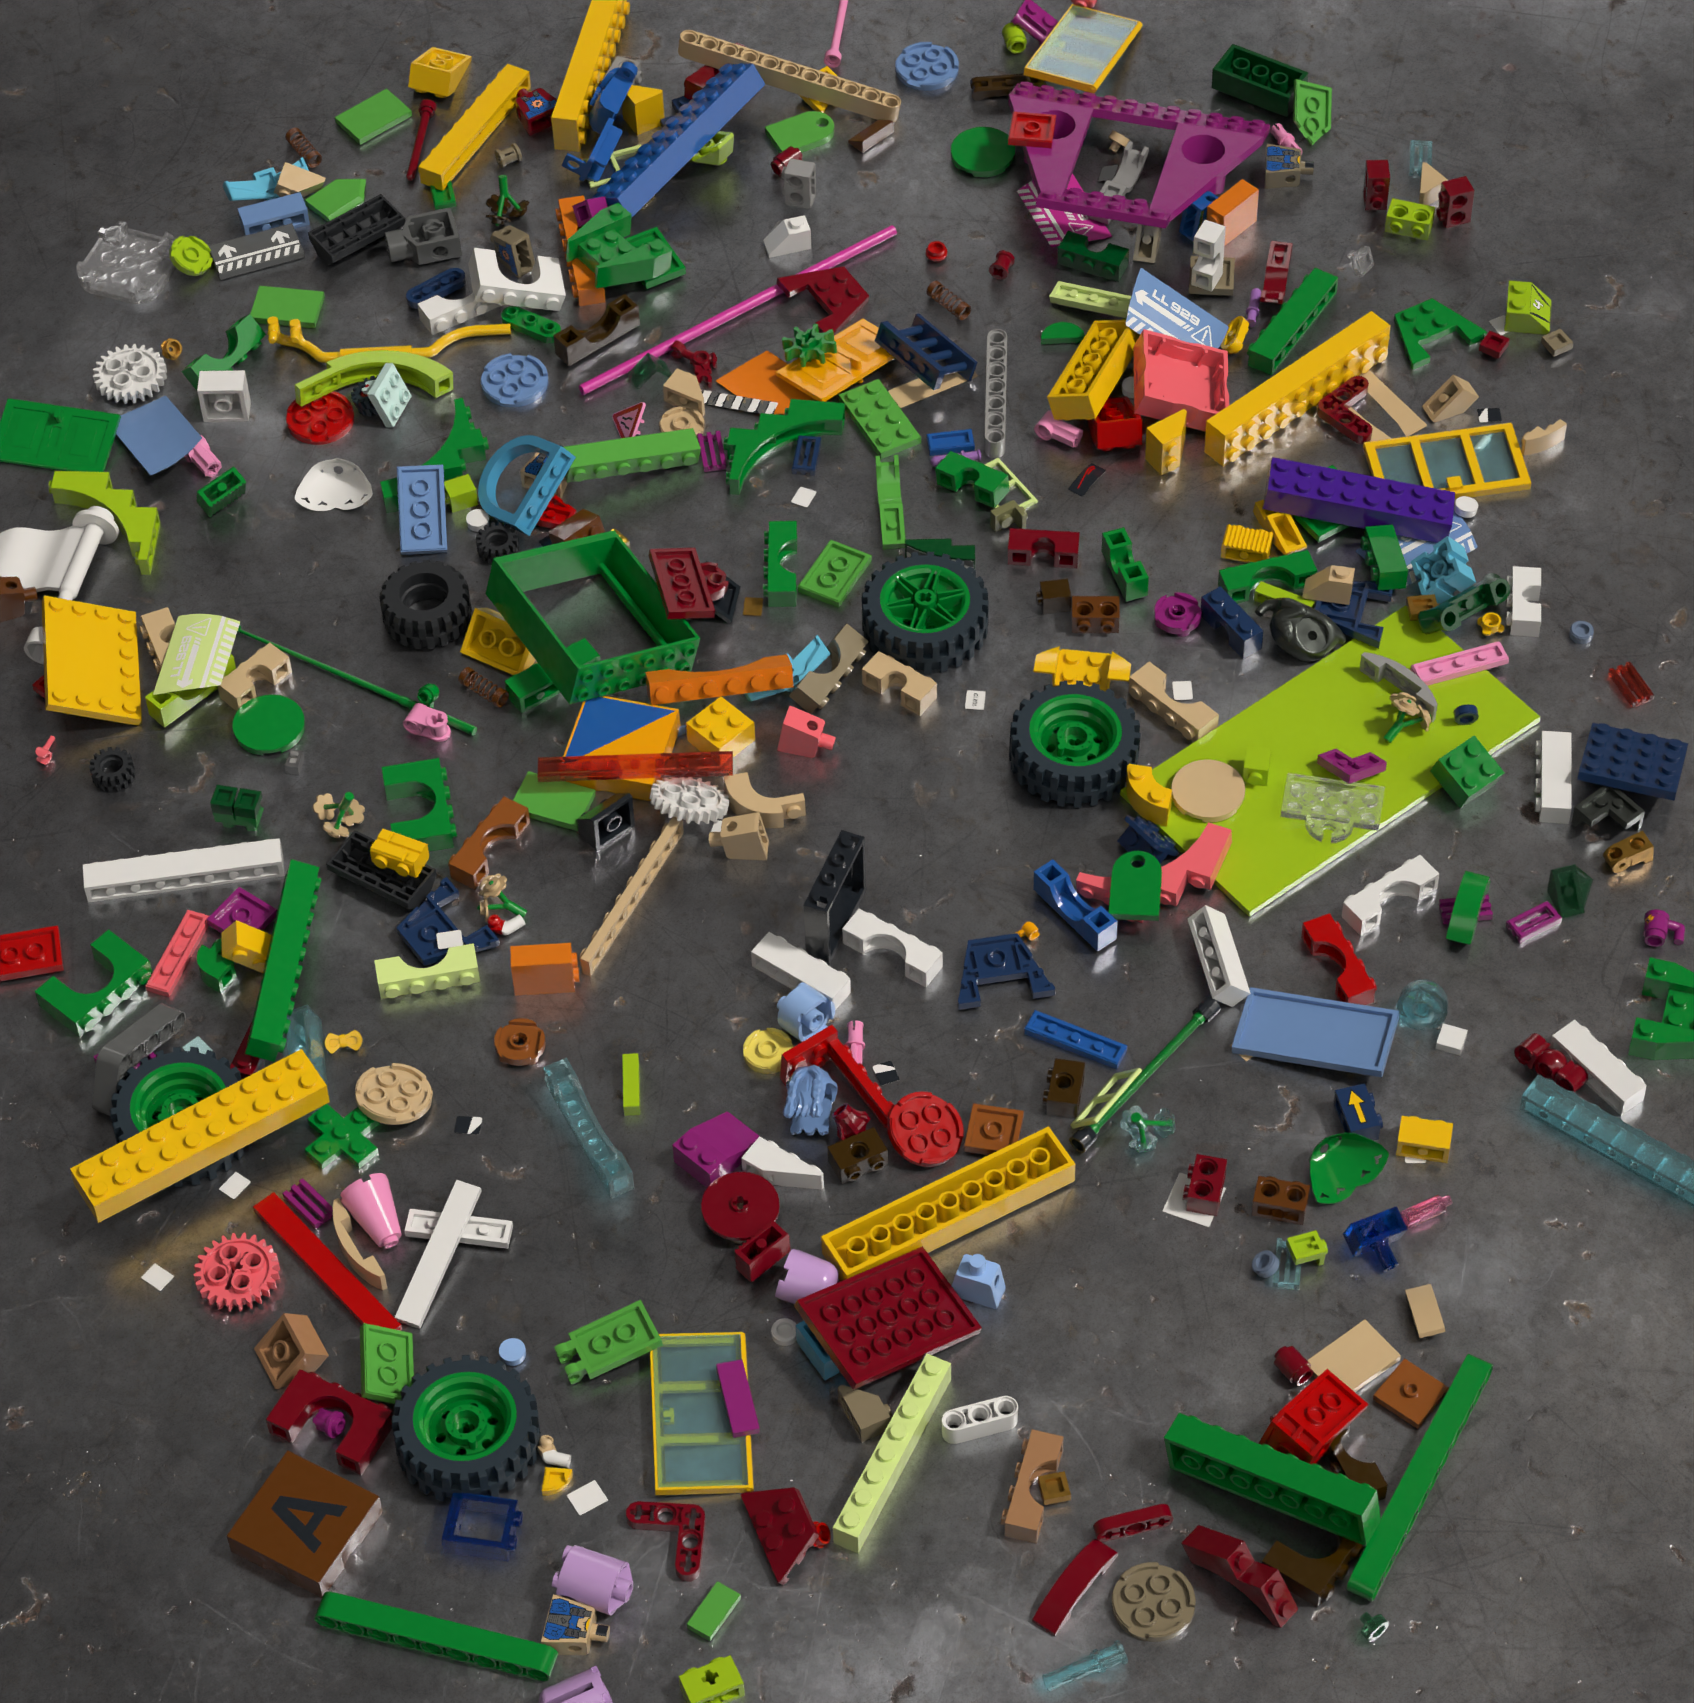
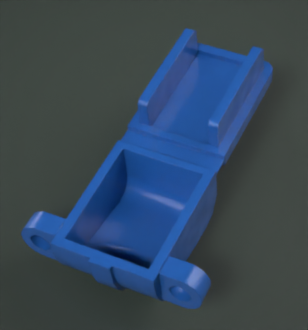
[562,62,638,182]

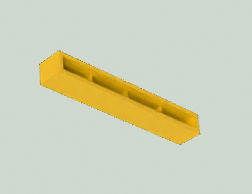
[418,64,531,191]

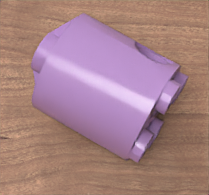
[552,1545,633,1616]

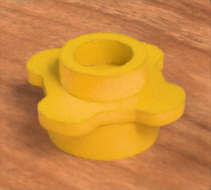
[1477,612,1505,636]

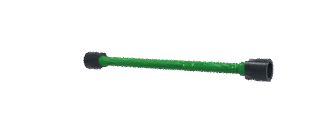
[1069,996,1221,1153]

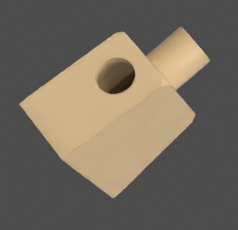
[709,812,769,860]

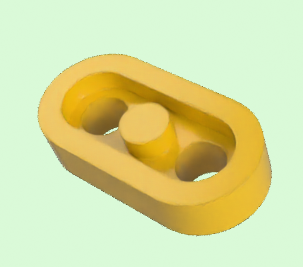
[1221,316,1249,354]

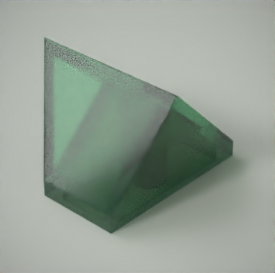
[1547,864,1593,918]

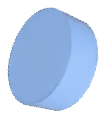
[499,1338,526,1366]

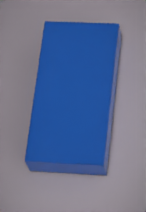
[926,429,975,456]

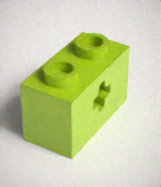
[679,1655,745,1703]

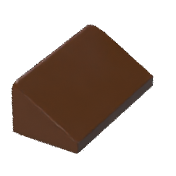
[848,119,894,153]

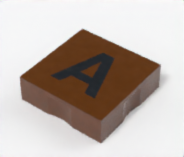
[227,1450,383,1598]

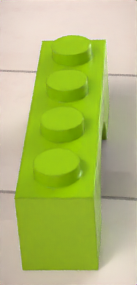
[145,654,236,728]

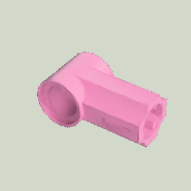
[1034,410,1083,448]
[184,435,222,477]

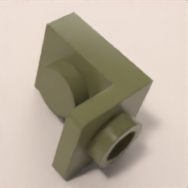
[990,500,1028,532]

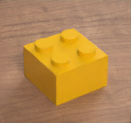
[686,697,755,767]

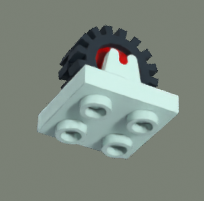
[351,363,412,428]

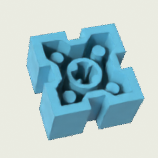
[1411,536,1476,604]

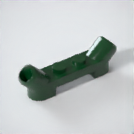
[1418,573,1510,635]

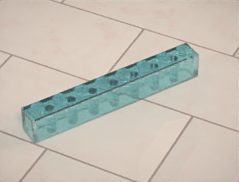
[1520,1074,1694,1207]

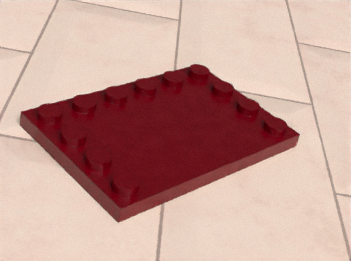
[794,1246,982,1390]

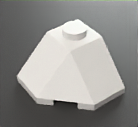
[763,215,811,258]

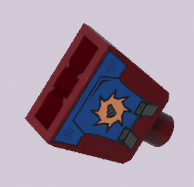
[515,88,557,136]

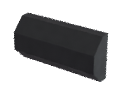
[308,194,406,265]
[326,830,437,909]

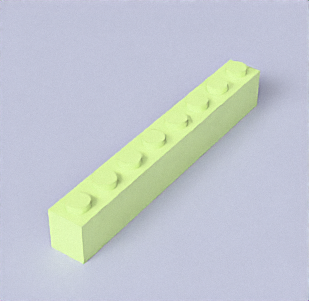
[833,1354,951,1554]

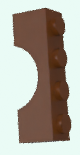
[448,796,530,890]

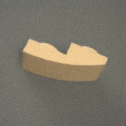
[1521,419,1567,456]
[1405,1284,1446,1338]

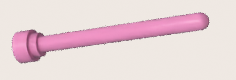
[824,0,848,68]

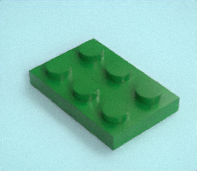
[625,227,686,289]

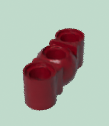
[1514,1033,1588,1097]

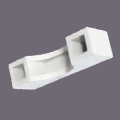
[418,293,503,335]
[1342,855,1439,936]
[842,909,943,987]

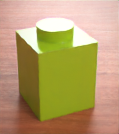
[444,474,478,513]
[1243,745,1271,786]

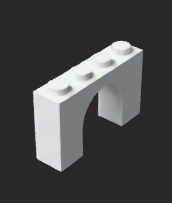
[468,248,566,311]

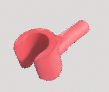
[35,735,55,765]

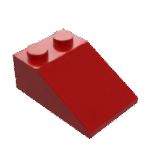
[1087,396,1142,451]

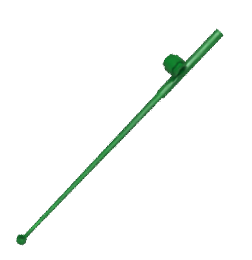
[237,625,477,735]

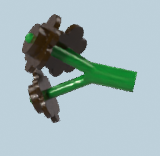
[486,175,530,226]

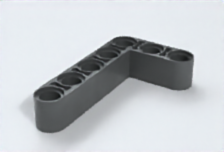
[92,1003,185,1116]

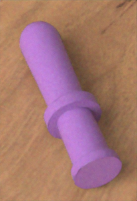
[1246,288,1261,327]
[930,449,982,467]

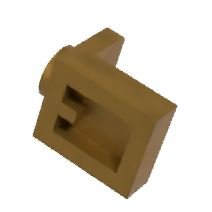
[1406,594,1440,621]

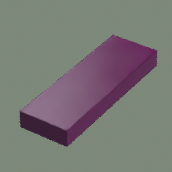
[716,1359,760,1438]

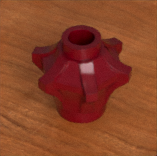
[832,1103,870,1141]

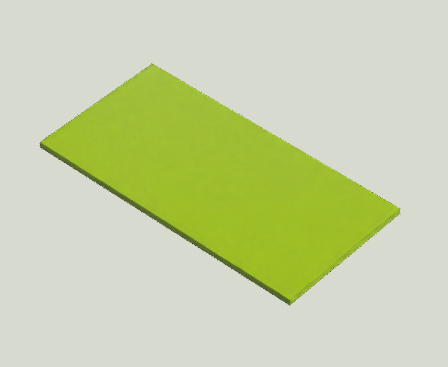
[1120,605,1540,917]

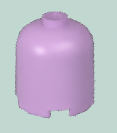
[775,1249,838,1304]

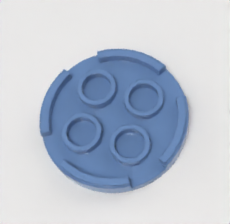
[895,42,959,91]
[481,353,548,407]

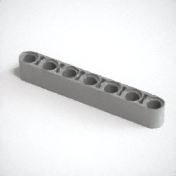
[985,329,1007,459]

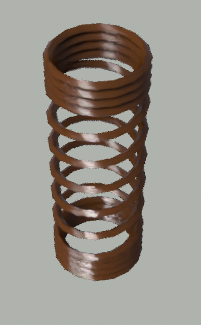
[285,128,322,168]
[927,280,971,320]
[458,667,509,708]

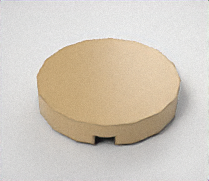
[659,406,705,440]

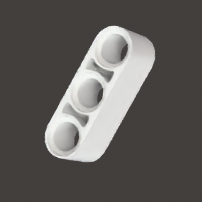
[942,1396,1018,1444]

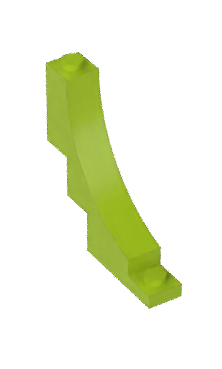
[49,471,160,575]

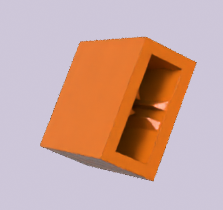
[1207,179,1259,246]
[510,943,580,996]

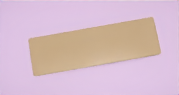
[888,371,978,408]

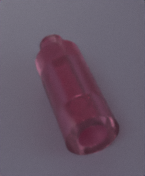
[1400,1195,1453,1229]

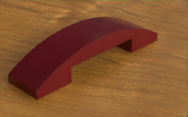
[1032,1538,1118,1636]

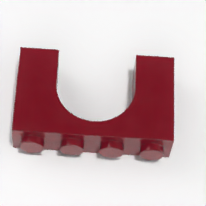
[266,1369,393,1476]

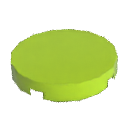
[169,236,213,276]

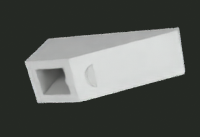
[741,1136,824,1190]

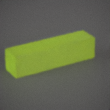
[1254,581,1315,608]
[622,1053,640,1116]

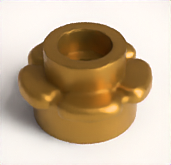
[161,338,182,360]

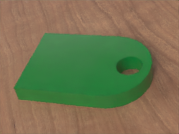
[1109,851,1162,921]

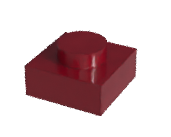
[1479,331,1510,359]

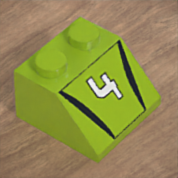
[1504,280,1551,335]

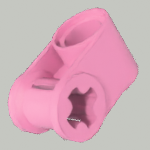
[403,703,451,742]

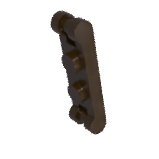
[970,73,1047,101]

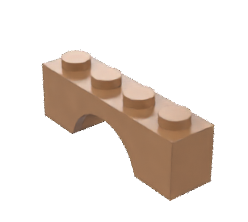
[1001,1429,1064,1544]

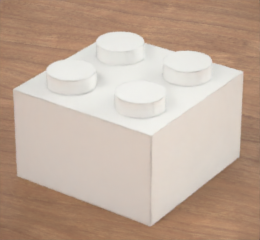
[197,370,251,422]

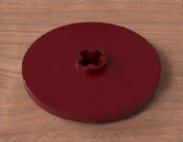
[701,1172,780,1241]

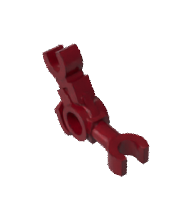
[671,340,717,388]

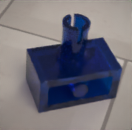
[1342,1206,1408,1272]

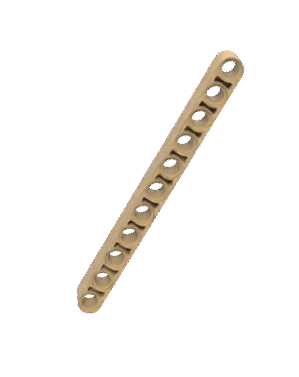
[678,30,901,122]

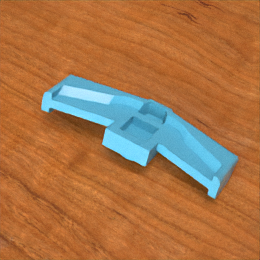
[223,157,309,201]
[744,635,831,701]

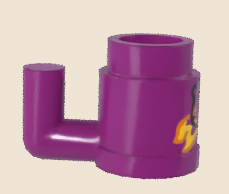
[1643,909,1685,947]

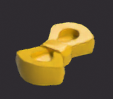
[324,1029,363,1054]

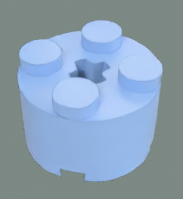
[777,982,835,1042]

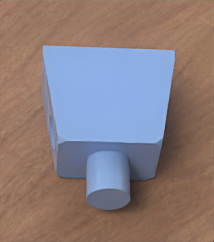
[952,1254,1006,1310]

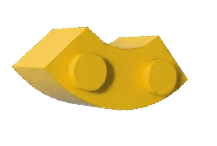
[1126,764,1172,827]

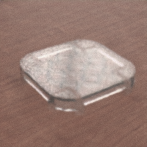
[76,221,176,304]

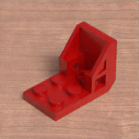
[1258,1369,1369,1464]

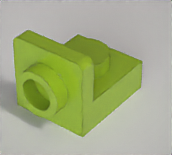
[1286,1230,1328,1266]

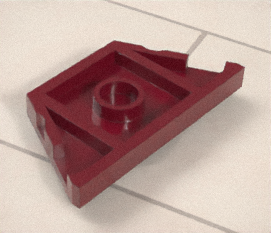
[741,1487,819,1585]

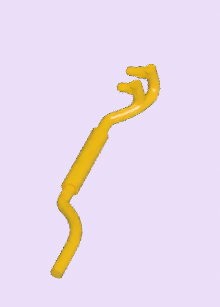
[267,316,511,363]

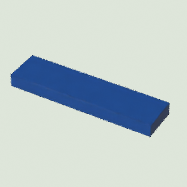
[1024,1010,1127,1069]

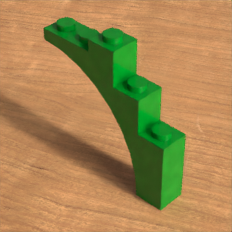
[380,398,489,513]
[723,399,845,495]

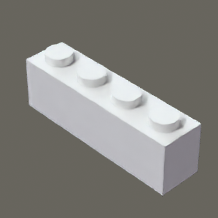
[1535,731,1571,824]
[1188,905,1251,1007]
[751,932,851,1010]
[1550,1020,1647,1116]

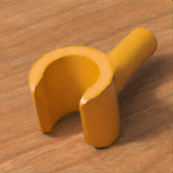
[1012,921,1040,941]

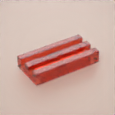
[1608,661,1654,708]

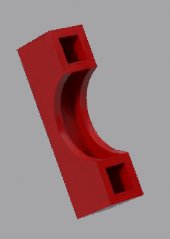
[1301,913,1377,1005]

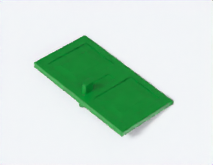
[0,398,121,472]

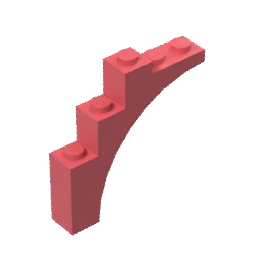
[1076,822,1232,923]

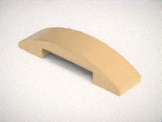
[333,1198,387,1291]

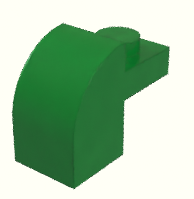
[197,937,237,994]

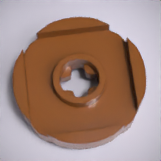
[494,1018,546,1066]

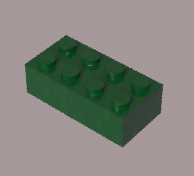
[1211,44,1309,117]

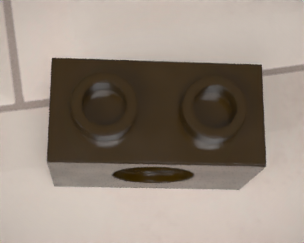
[1042,1058,1085,1119]
[827,1127,888,1184]

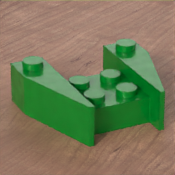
[566,203,672,288]
[1628,957,1694,1061]

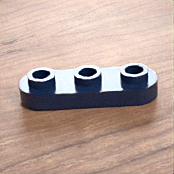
[406,268,466,309]

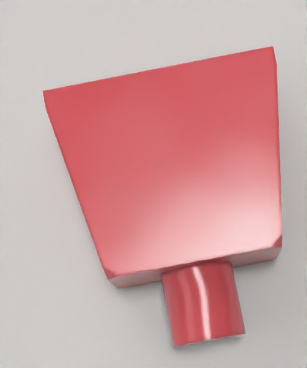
[777,706,836,758]

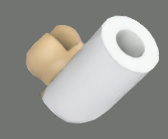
[537,1435,571,1468]

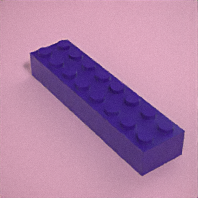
[1263,457,1455,543]

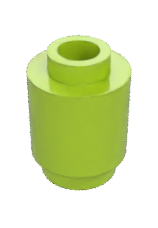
[1002,22,1027,54]

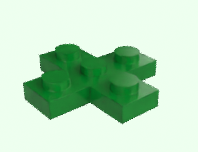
[305,1104,380,1169]

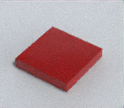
[1008,111,1056,148]

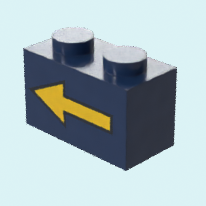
[1333,1084,1383,1141]

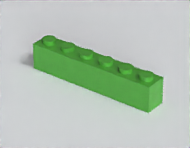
[563,428,701,483]

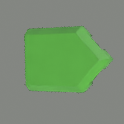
[1293,79,1332,146]
[304,179,366,222]

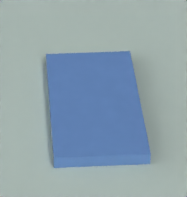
[1232,987,1399,1077]

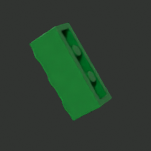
[1361,525,1408,590]

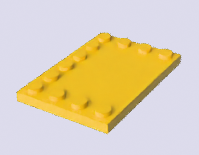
[42,596,142,726]

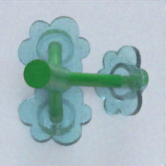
[1120,1105,1176,1153]

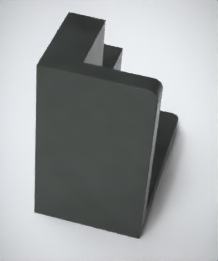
[1571,786,1645,831]

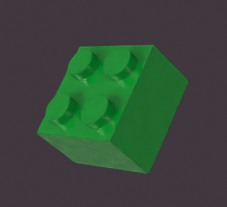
[1430,735,1505,809]

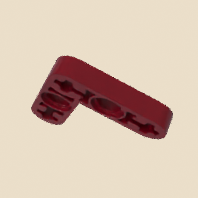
[1317,376,1373,444]
[626,1501,706,1582]

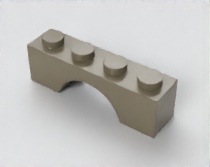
[789,623,869,714]

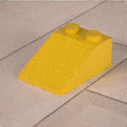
[408,47,472,98]

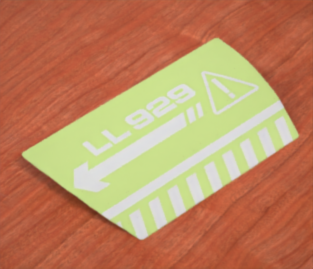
[153,614,240,695]

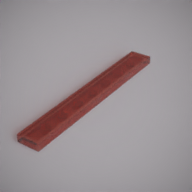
[537,751,733,782]

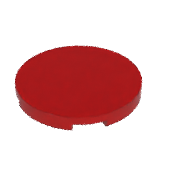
[286,391,354,445]
[887,1091,964,1167]

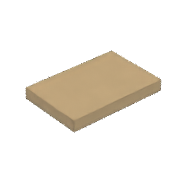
[1307,1319,1401,1392]

